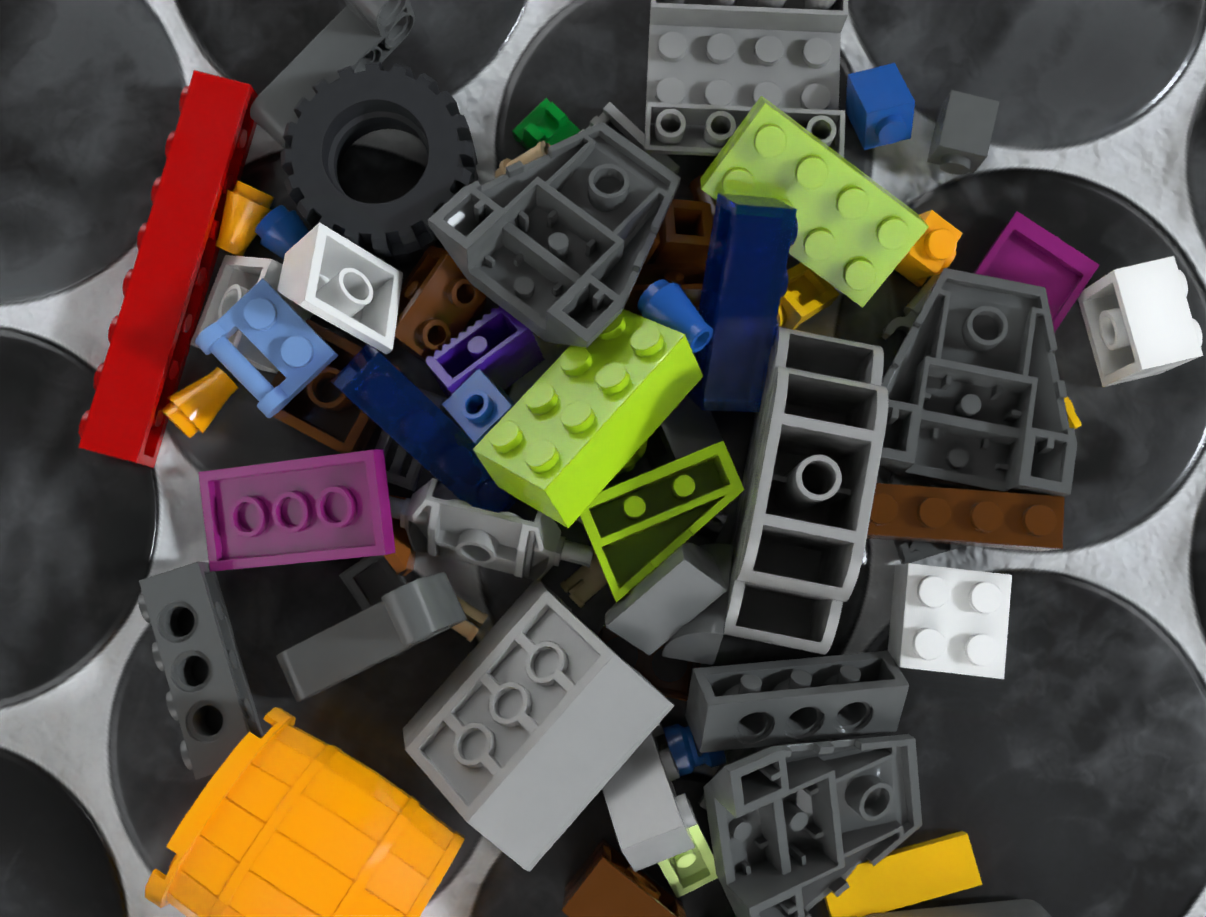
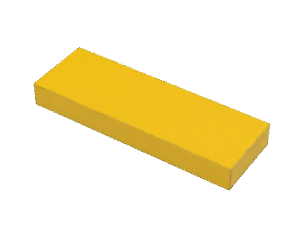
[824,831,983,917]

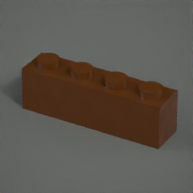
[867,483,1065,551]

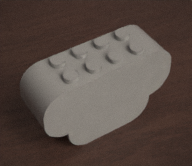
[724,327,888,655]

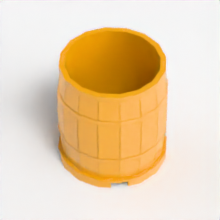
[145,707,465,917]

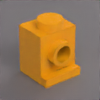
[895,210,963,287]

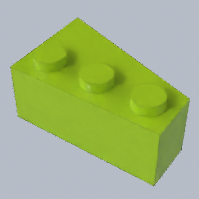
[580,441,745,603]

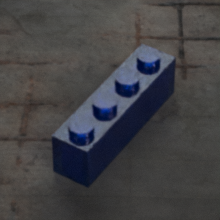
[687,193,798,412]
[331,344,518,513]

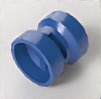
[663,723,727,777]

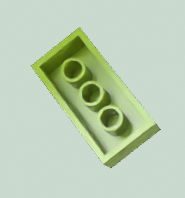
[700,95,929,308]
[473,309,703,528]

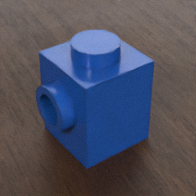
[846,63,915,150]
[442,369,515,445]

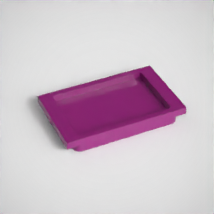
[974,211,1099,332]

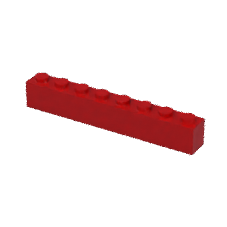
[78,70,258,468]

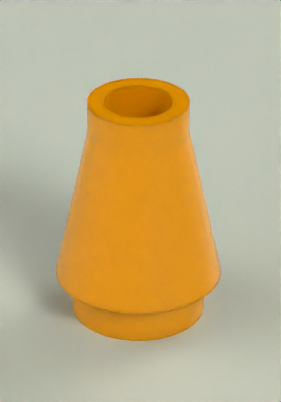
[215,180,274,256]
[161,367,238,439]

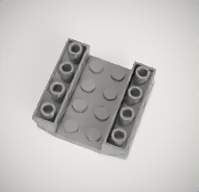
[644,0,848,158]
[403,580,674,872]

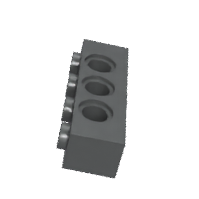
[138,561,264,780]
[685,651,909,753]

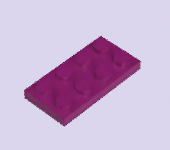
[198,449,396,572]

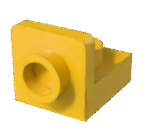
[751,263,840,335]

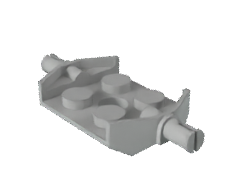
[389,478,594,582]

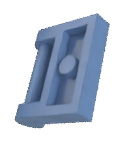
[195,278,338,418]

